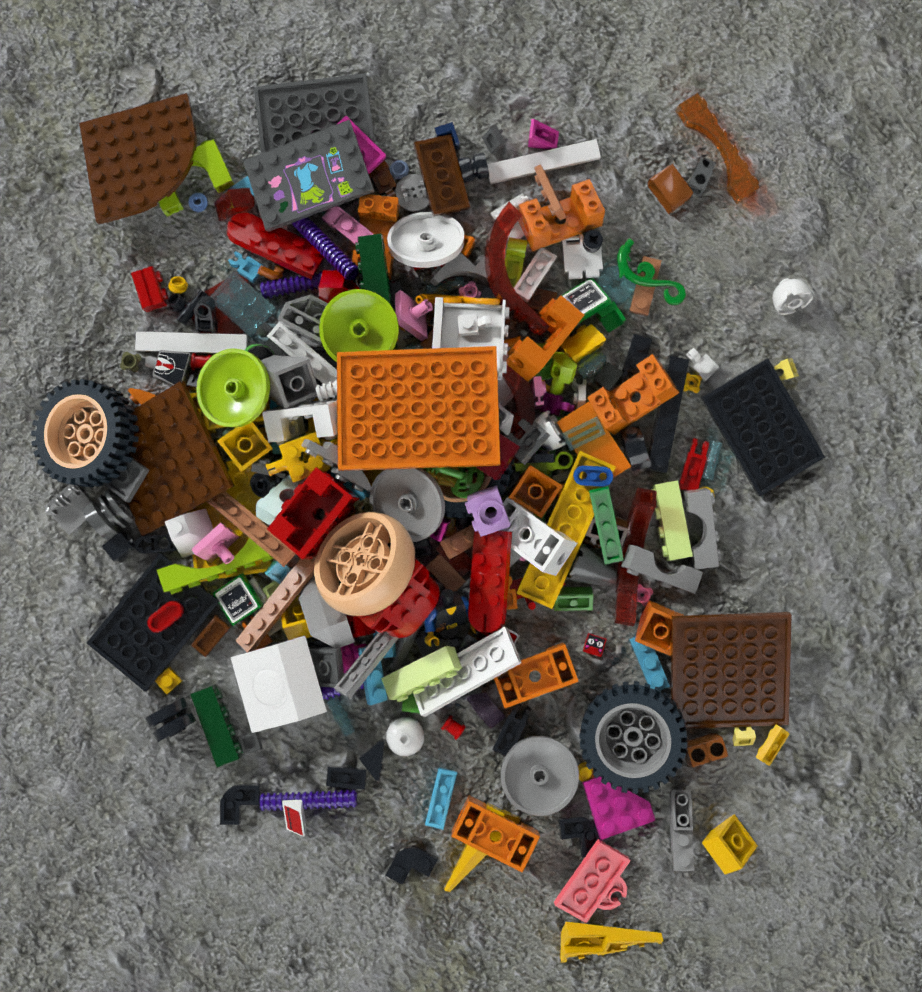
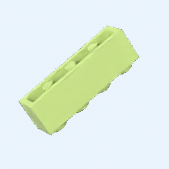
[651,480,693,561]
[381,646,463,702]

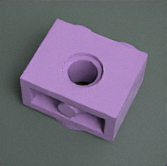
[465,485,511,537]

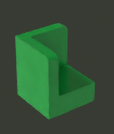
[596,301,626,333]

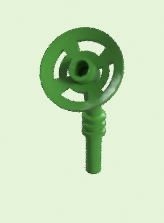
[422,466,484,498]

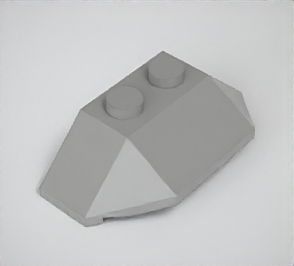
[277,295,328,347]
[299,575,355,648]

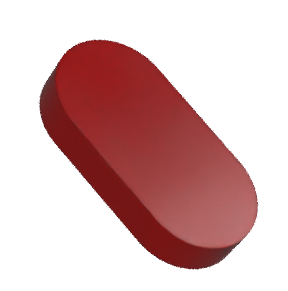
[147,601,184,632]

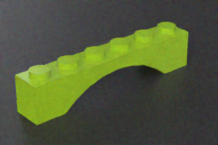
[157,538,274,594]

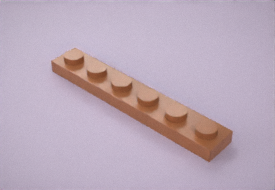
[207,491,295,567]
[236,556,316,652]

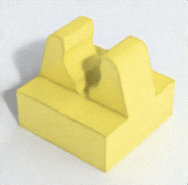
[774,358,799,380]
[732,726,756,746]

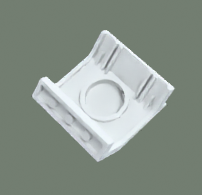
[230,636,327,733]

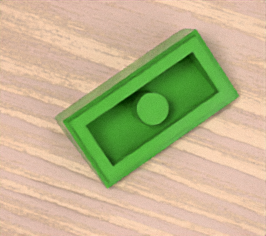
[554,587,593,611]

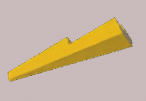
[444,802,521,892]
[560,922,663,963]

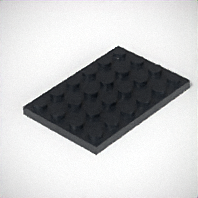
[700,358,825,496]
[86,553,220,692]

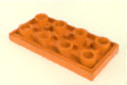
[556,402,631,478]

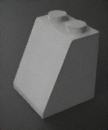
[261,355,317,409]

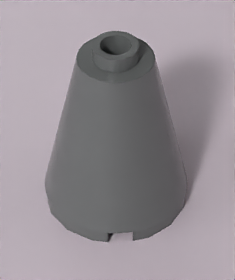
[566,544,618,587]

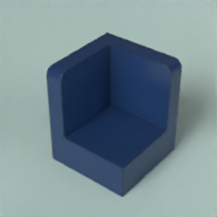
[435,122,460,151]

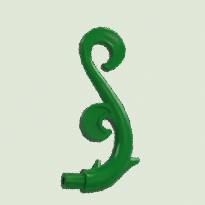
[617,239,686,306]

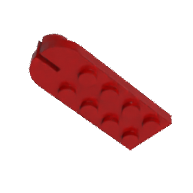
[227,213,324,280]
[468,531,512,633]

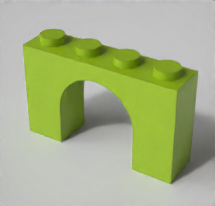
[158,139,235,216]

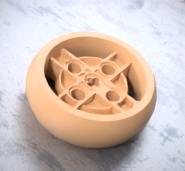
[314,512,415,616]

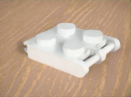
[562,234,603,279]

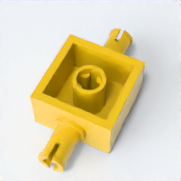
[266,431,338,483]

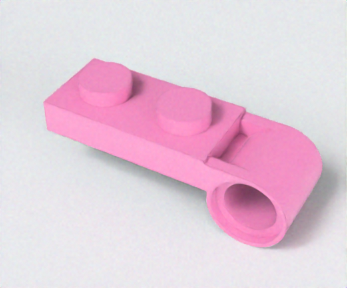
[322,206,374,244]

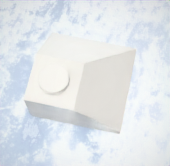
[165,508,213,558]

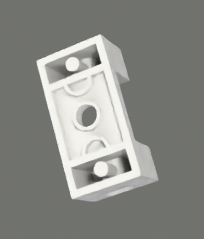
[262,398,338,445]
[499,497,578,576]

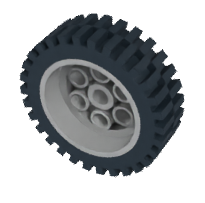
[579,681,687,794]

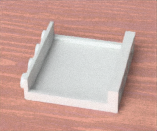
[432,297,509,380]

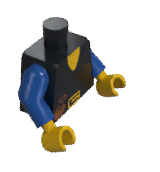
[424,589,476,647]

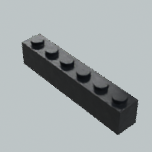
[645,356,689,474]

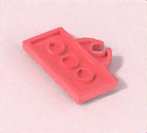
[554,839,631,923]

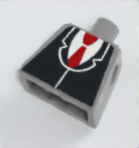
[145,350,192,386]

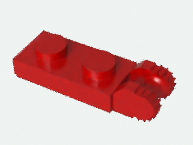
[679,438,709,491]

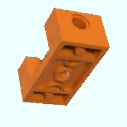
[518,179,605,251]
[352,194,400,280]
[505,295,584,382]
[587,354,679,435]
[494,643,579,708]
[451,795,540,872]

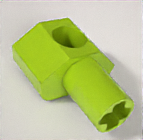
[550,352,577,395]

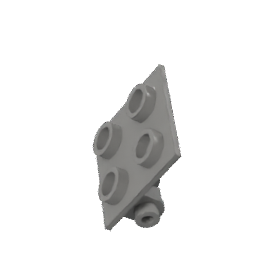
[44,484,91,535]

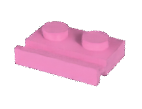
[530,376,546,410]

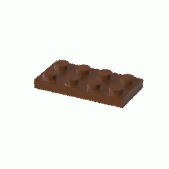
[413,134,470,217]

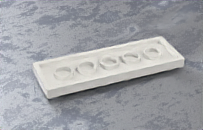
[414,627,522,717]

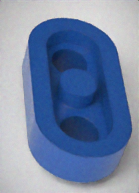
[573,466,613,487]

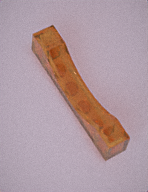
[675,93,760,205]

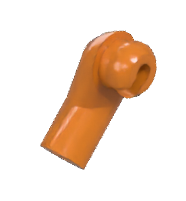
[257,265,284,280]

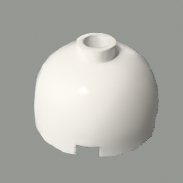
[772,278,813,315]
[533,411,568,450]
[386,717,425,756]

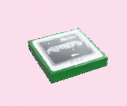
[562,278,612,323]
[212,573,263,626]

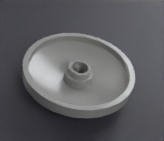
[370,468,445,542]
[501,736,579,816]

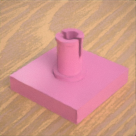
[395,290,433,341]
[191,523,239,564]

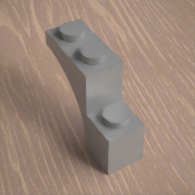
[430,252,504,286]

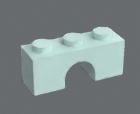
[256,474,307,525]

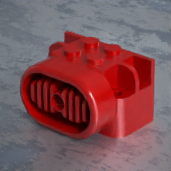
[267,467,360,560]
[357,545,439,638]

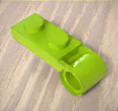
[499,237,528,297]
[515,451,573,475]

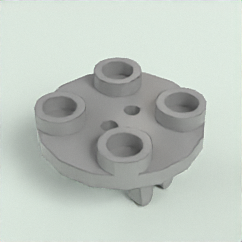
[395,174,430,212]

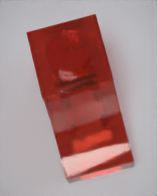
[214,188,254,221]
[436,536,472,577]

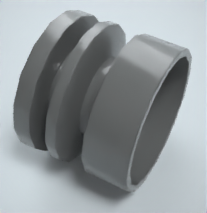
[82,489,135,540]

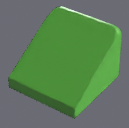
[402,693,420,713]

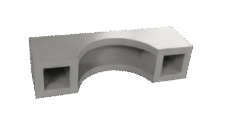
[683,488,721,570]
[621,545,703,595]

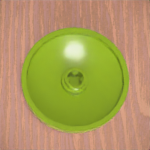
[319,289,399,362]
[196,348,270,428]

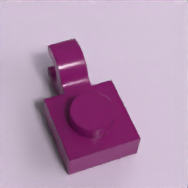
[540,393,575,416]

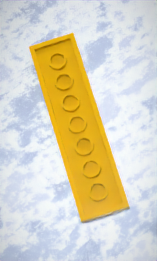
[517,451,616,609]

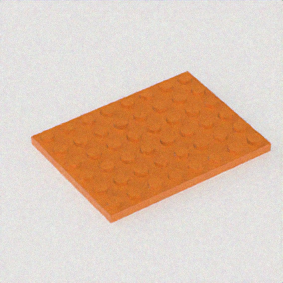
[337,346,500,471]

